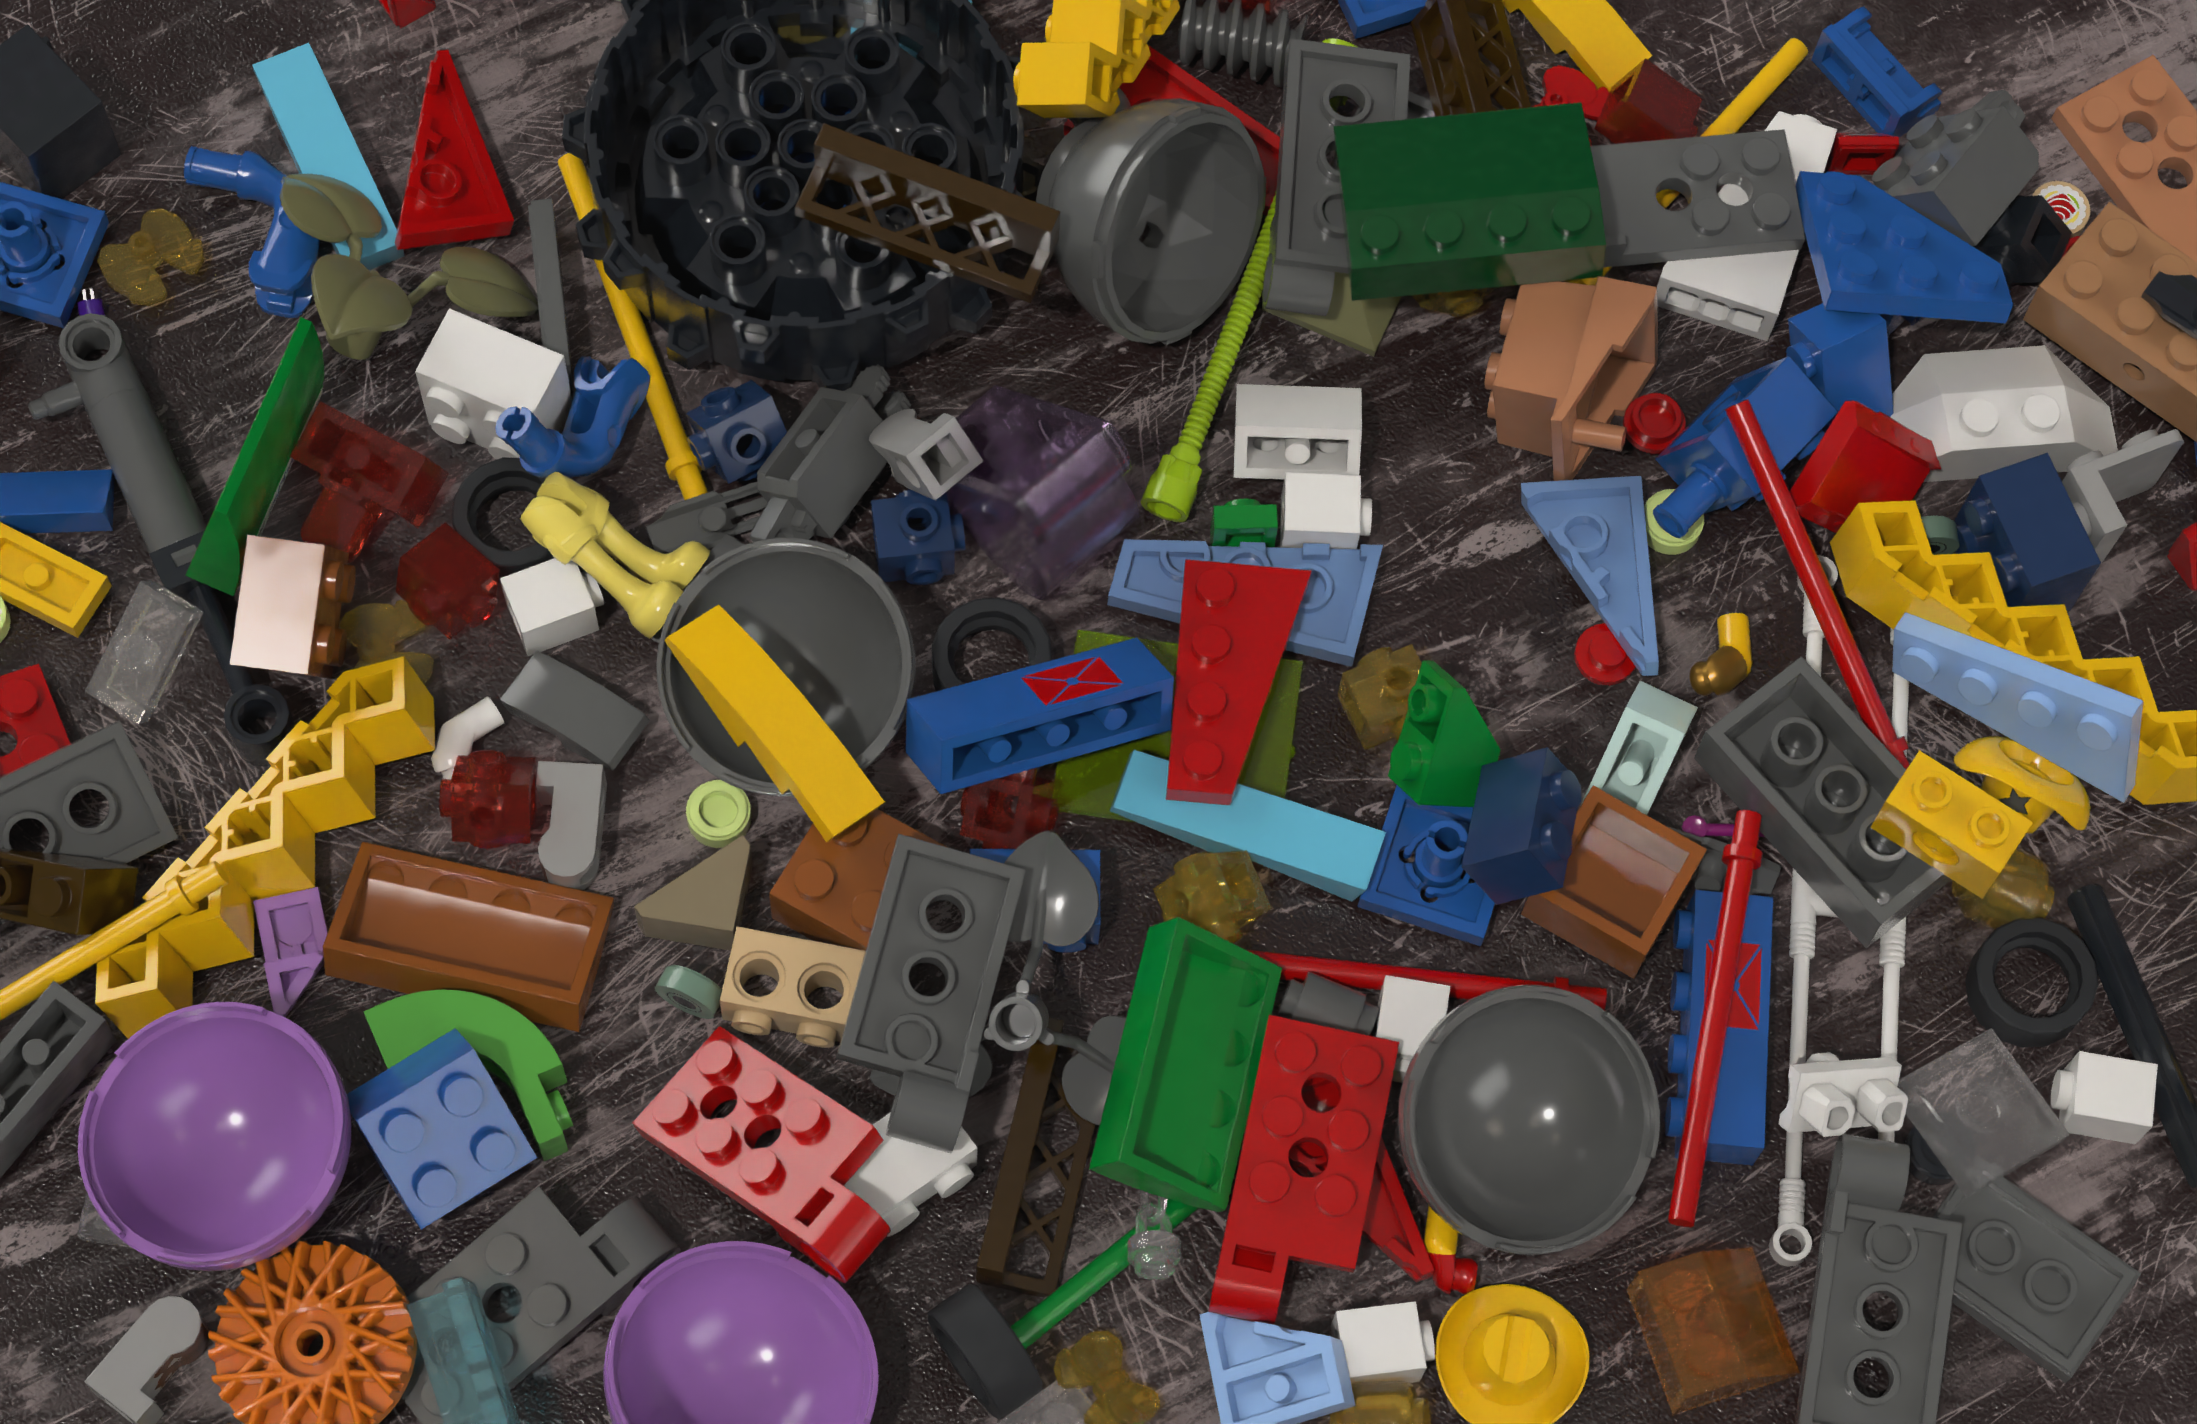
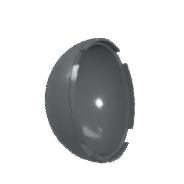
[657,538,916,797]
[1397,985,1660,1255]

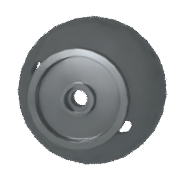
[1036,98,1266,345]

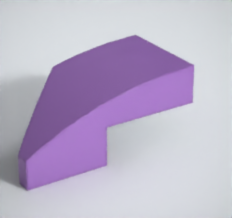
[253,887,328,1017]

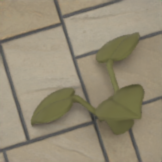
[280,174,539,360]

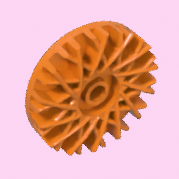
[208,1241,417,1424]

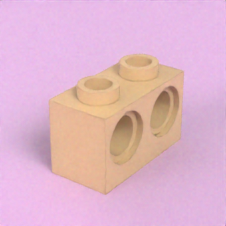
[720,927,865,1048]

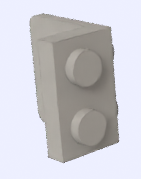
[2062,429,2184,574]

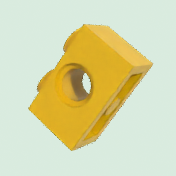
[1870,750,2033,899]

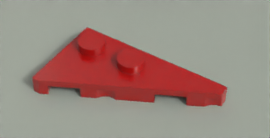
[395,50,514,250]

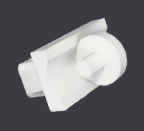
[1778,1052,1908,1137]

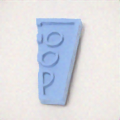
[1892,612,2143,803]

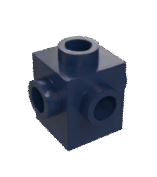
[686,380,787,484]
[871,489,966,585]

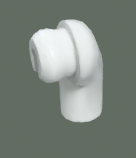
[431,696,504,787]

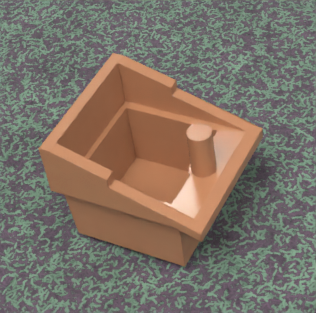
[1485,276,1658,481]

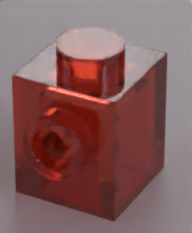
[1594,58,1702,144]
[396,522,500,640]

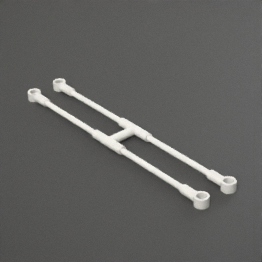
[1769,555,1909,1267]

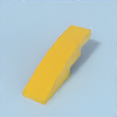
[1502,0,1652,92]
[664,604,885,842]

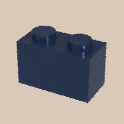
[1461,747,1582,905]

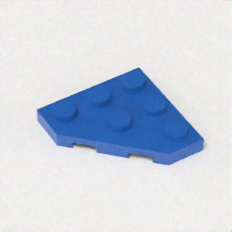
[1795,171,2013,323]

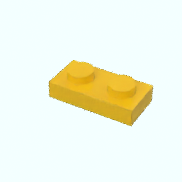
[0,522,112,638]

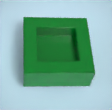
[1210,498,1278,547]

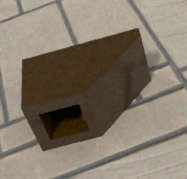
[0,849,138,935]

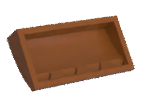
[323,842,614,1032]

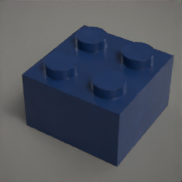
[1954,453,2101,612]

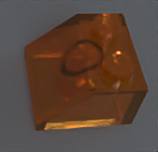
[1627,1248,1800,1415]

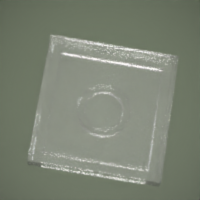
[1897,1028,2070,1198]

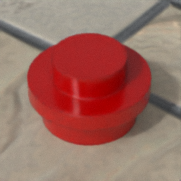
[1623,393,1686,454]
[1574,623,1635,685]

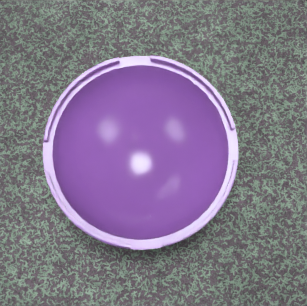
[78,1002,351,1271]
[603,1241,879,1424]

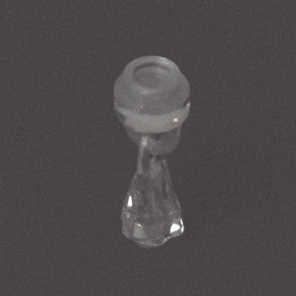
[1127,1190,1181,1280]

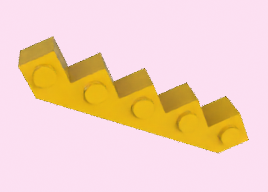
[1013,0,1180,118]
[1830,500,2197,805]
[95,656,435,1039]

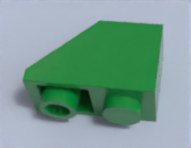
[1388,660,1501,807]

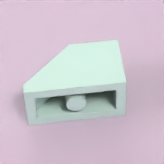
[1578,681,1698,815]

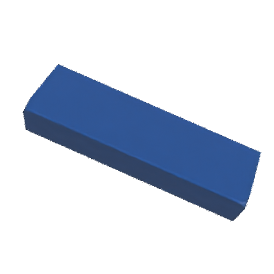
[0,469,114,534]

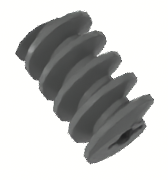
[1177,0,1309,88]

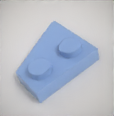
[1199,1312,1356,1424]

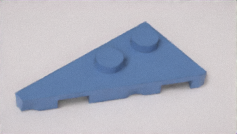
[1521,476,1659,676]

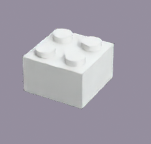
[415,309,572,459]

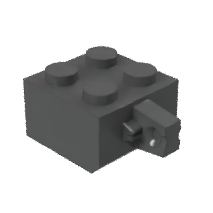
[1872,89,2039,246]

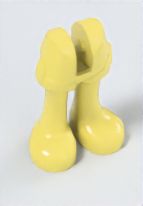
[520,472,710,639]

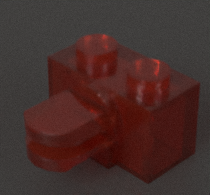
[290,401,449,563]

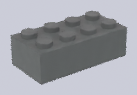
[1694,656,1952,949]

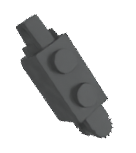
[749,365,911,542]

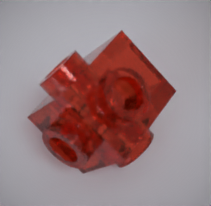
[439,750,537,849]
[960,767,1059,849]

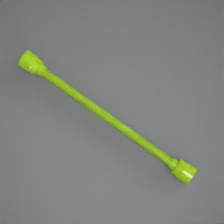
[1140,38,1357,522]

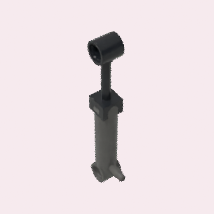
[28,313,295,767]

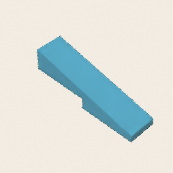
[252,43,404,270]
[1109,750,1386,902]

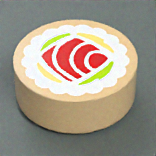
[2032,181,2090,238]

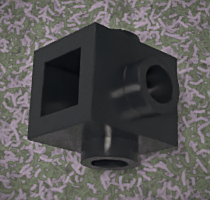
[1973,195,2072,285]

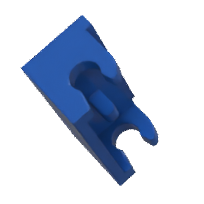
[1811,6,1943,138]

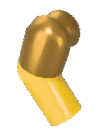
[1689,613,1752,696]

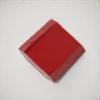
[1790,400,1941,533]

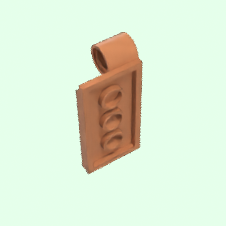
[2051,55,2197,262]

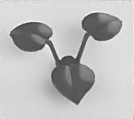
[870,831,1126,1126]

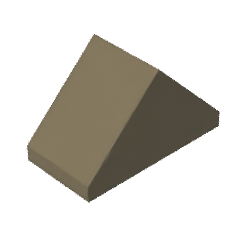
[634,835,753,951]

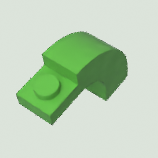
[363,990,573,1162]

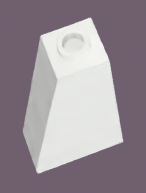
[1657,111,1837,342]

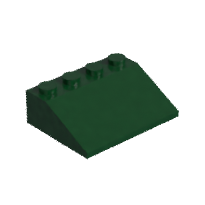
[1333,102,1606,301]

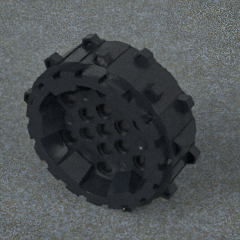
[562,0,1045,391]

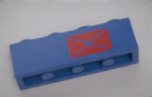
[906,637,1174,794]
[1665,890,1773,1166]

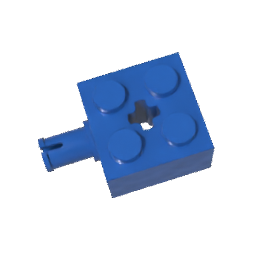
[1653,356,1838,538]

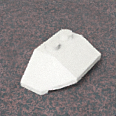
[1891,345,2118,482]

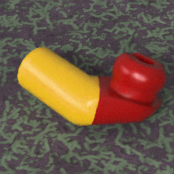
[1424,1205,1478,1295]

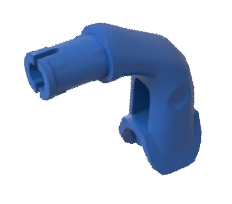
[184,146,320,318]
[495,356,650,478]

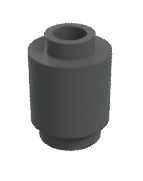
[1277,972,1379,1036]

